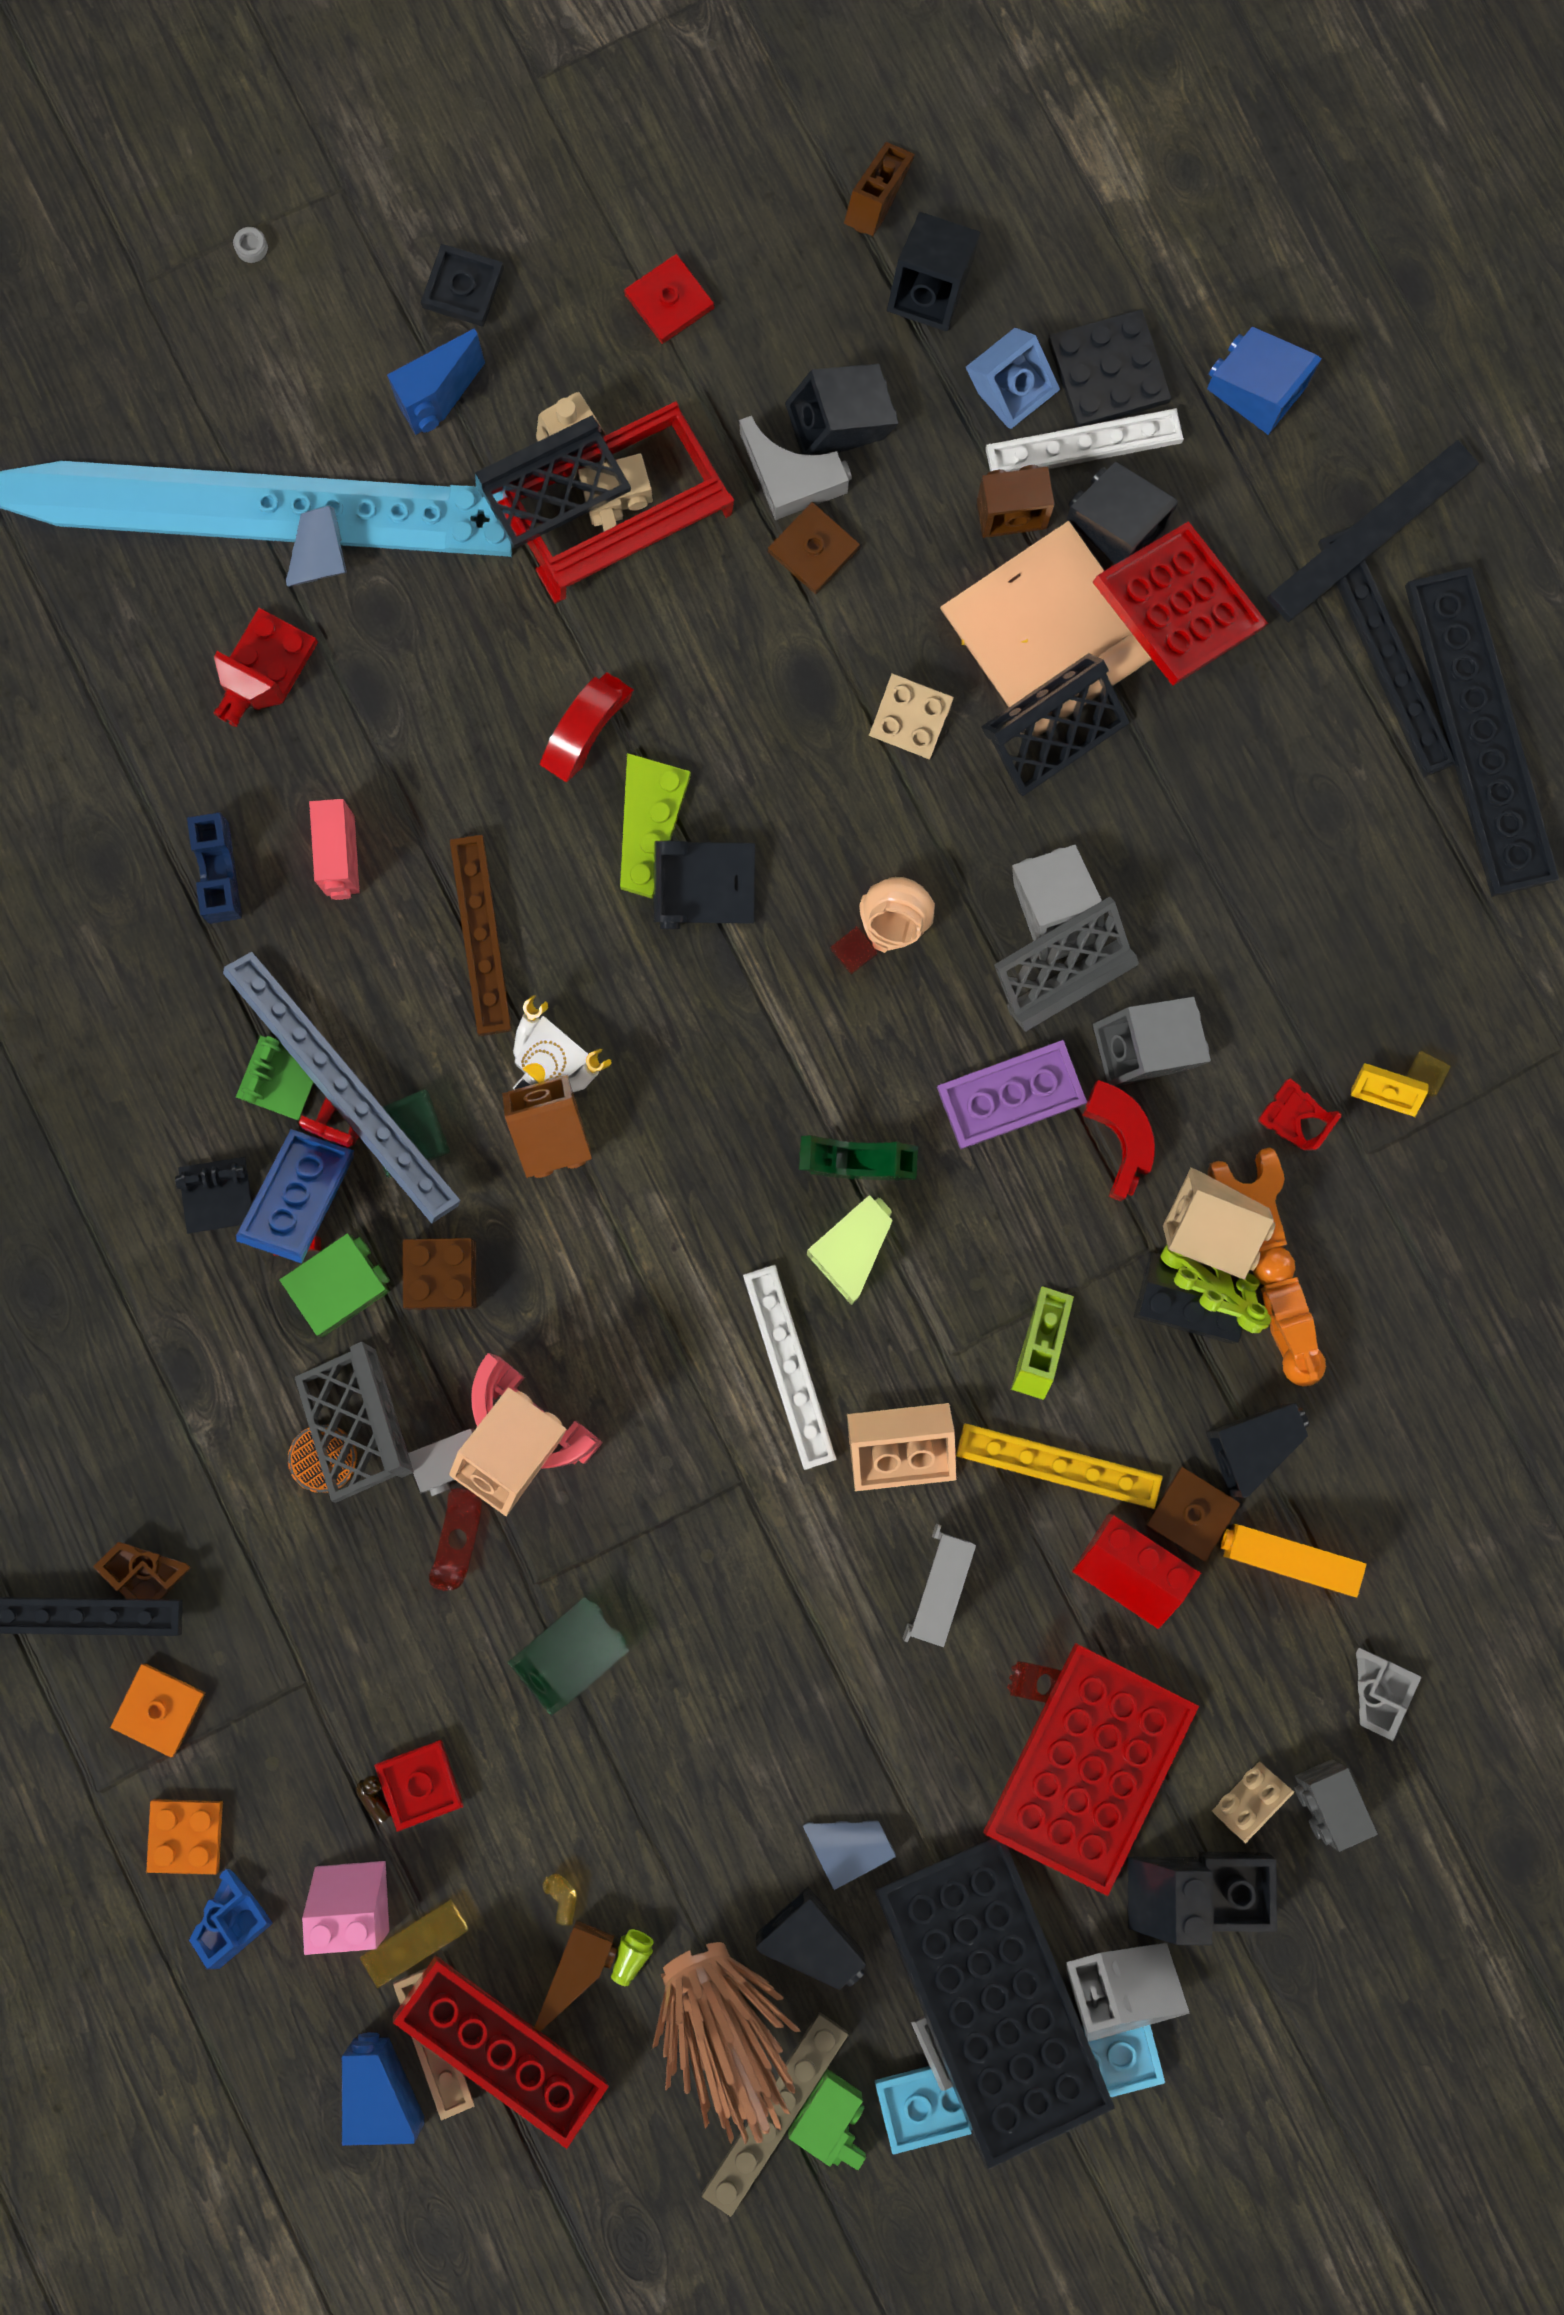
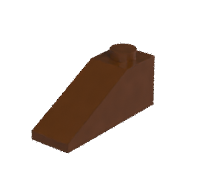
[844,142,915,236]
[534,1920,618,2032]

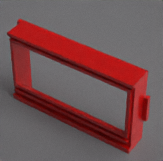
[497,401,734,604]

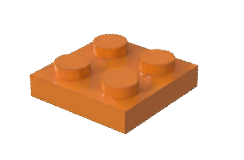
[146,1799,223,1875]

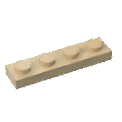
[393,1969,474,2121]

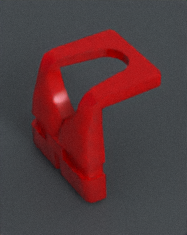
[1258,1079,1342,1150]
[299,1098,359,1147]

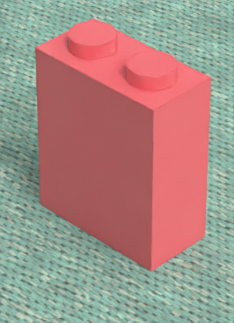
[309,799,360,900]

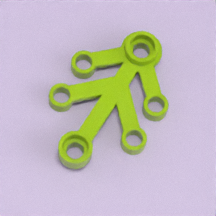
[1161,1244,1271,1333]

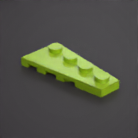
[620,753,691,899]

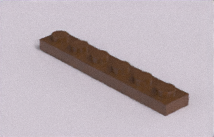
[450,835,512,1036]

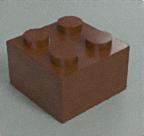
[977,465,1054,538]
[403,1238,476,1310]

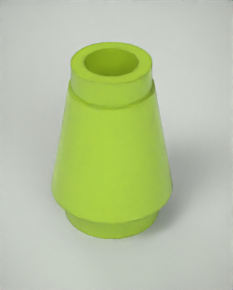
[611,1929,653,1986]

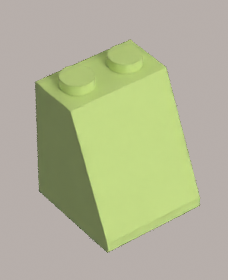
[807,1195,893,1305]

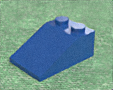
[387,329,485,435]

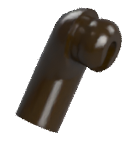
[356,1775,391,1825]

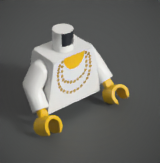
[513,995,611,1092]

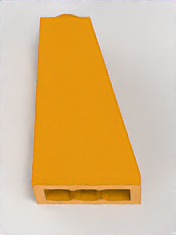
[1221,1524,1367,1598]

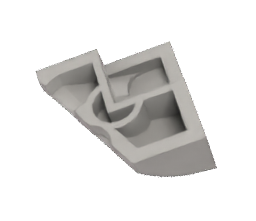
[1356,1648,1422,1741]

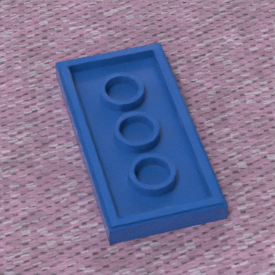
[236,1129,354,1263]

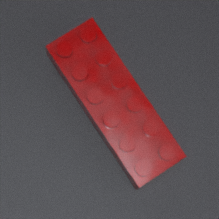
[393,1955,609,2149]

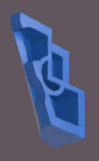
[189,1869,273,1969]

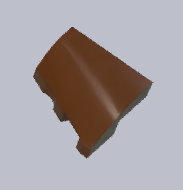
[93,1542,191,1599]

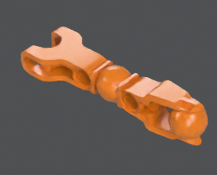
[1208,1147,1326,1387]

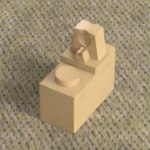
[578,453,653,531]

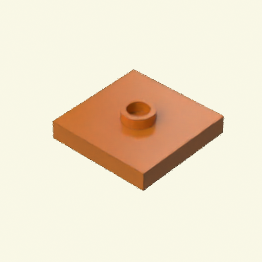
[110,1663,206,1758]

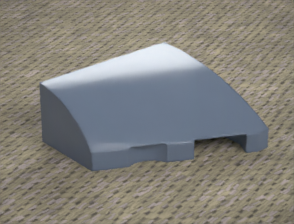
[286,506,347,587]
[803,1821,896,1890]

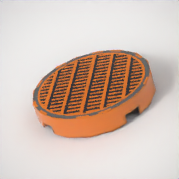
[288,1425,357,1492]

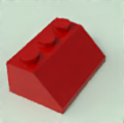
[1072,1514,1201,1629]

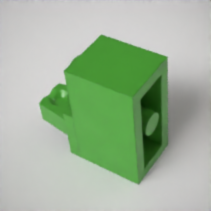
[788,2069,866,2170]

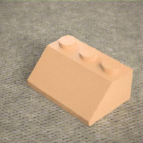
[847,1403,956,1491]

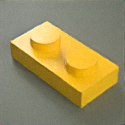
[1351,1063,1428,1117]

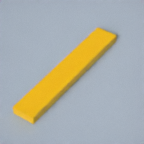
[956,1423,1163,1509]

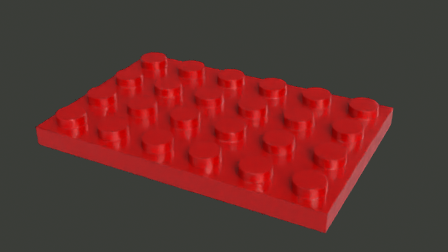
[983,1643,1199,1896]

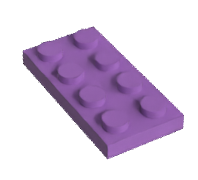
[937,1040,1087,1150]

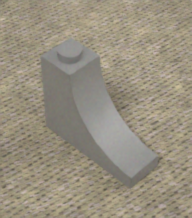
[739,415,852,520]

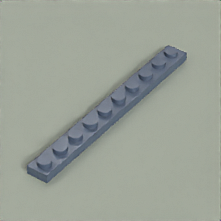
[223,952,461,1223]

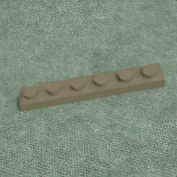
[702,2012,849,2217]

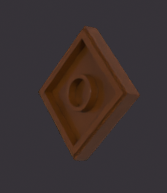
[768,502,860,595]
[1145,1467,1241,1562]

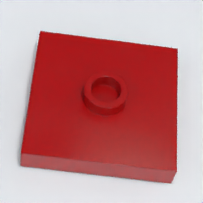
[624,254,714,344]
[374,1739,464,1832]

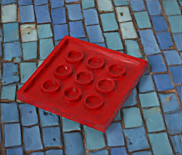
[1092,521,1268,686]

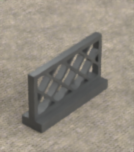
[994,896,1139,1032]
[295,1342,414,1503]

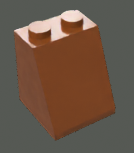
[502,1075,592,1178]

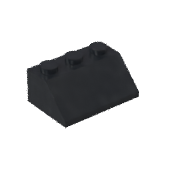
[1133,1252,1243,1344]

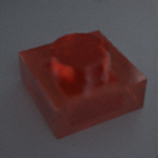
[830,926,878,975]

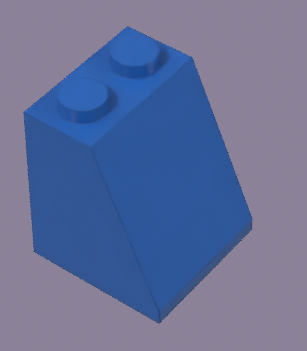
[1207,327,1322,435]
[342,2032,424,2146]

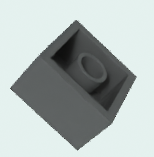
[1294,1759,1378,1852]

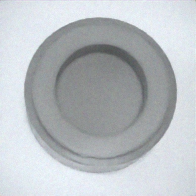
[233,227,268,263]

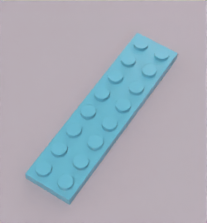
[875,2025,1165,2155]

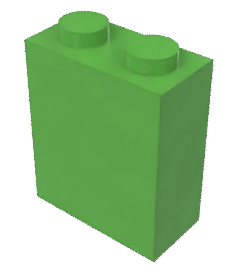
[280,1233,390,1337]

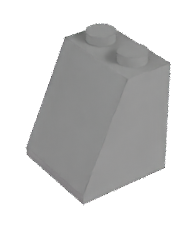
[1012,845,1104,961]

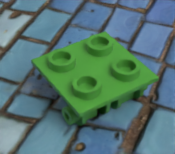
[236,1035,314,1121]

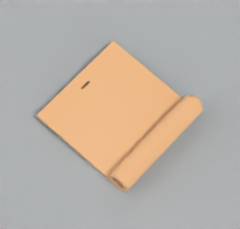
[940,521,1152,736]

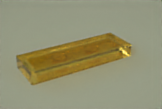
[360,1899,469,1989]

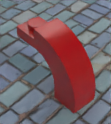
[539,672,634,783]
[1082,1080,1155,1201]

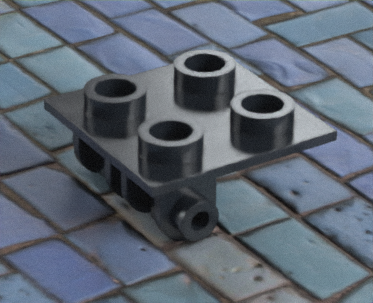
[175,1157,252,1234]

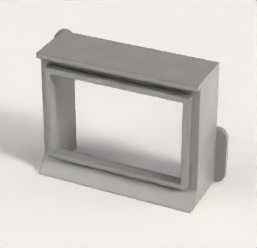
[903,1524,976,1647]

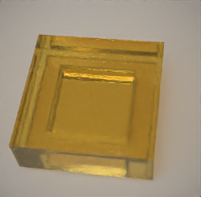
[1406,1051,1451,1097]

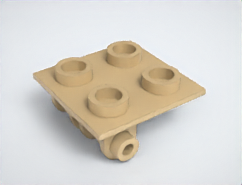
[869,673,954,759]
[1212,1762,1294,1843]

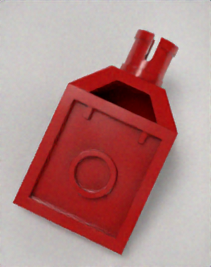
[214,608,318,727]

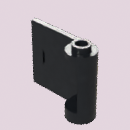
[654,841,755,929]

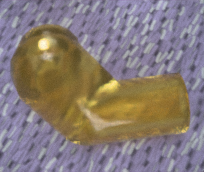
[543,1874,577,1925]

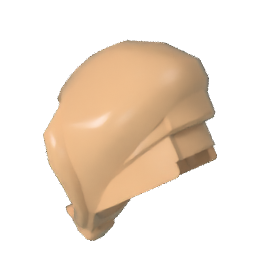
[859,877,935,953]

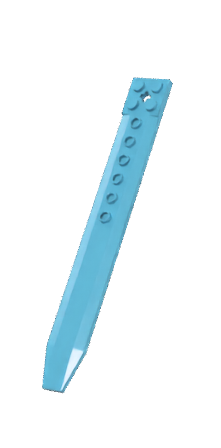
[0,461,512,557]

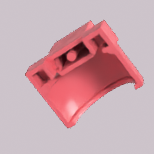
[471,1353,603,1469]

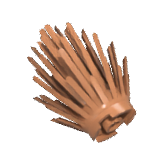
[652,1942,801,2144]

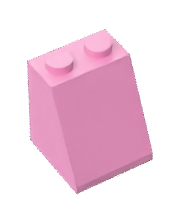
[302,1861,389,1955]

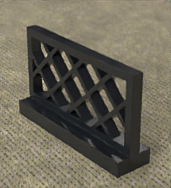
[475,415,631,549]
[981,653,1130,796]

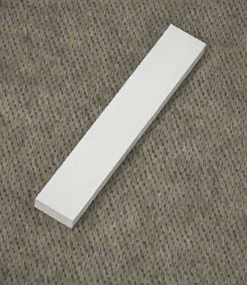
[986,408,1184,472]
[743,1265,837,1470]

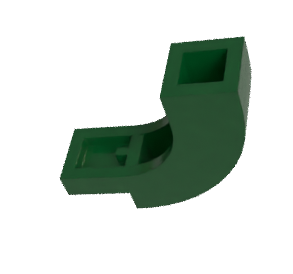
[799,1135,918,1180]

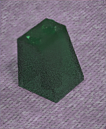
[508,1597,629,1716]

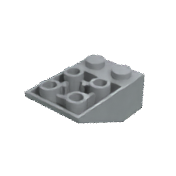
[1066,1943,1189,2042]

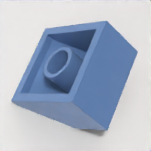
[966,328,1060,429]

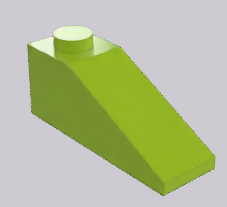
[1011,1286,1074,1400]

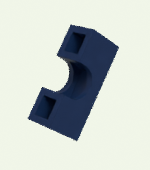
[187,812,242,924]

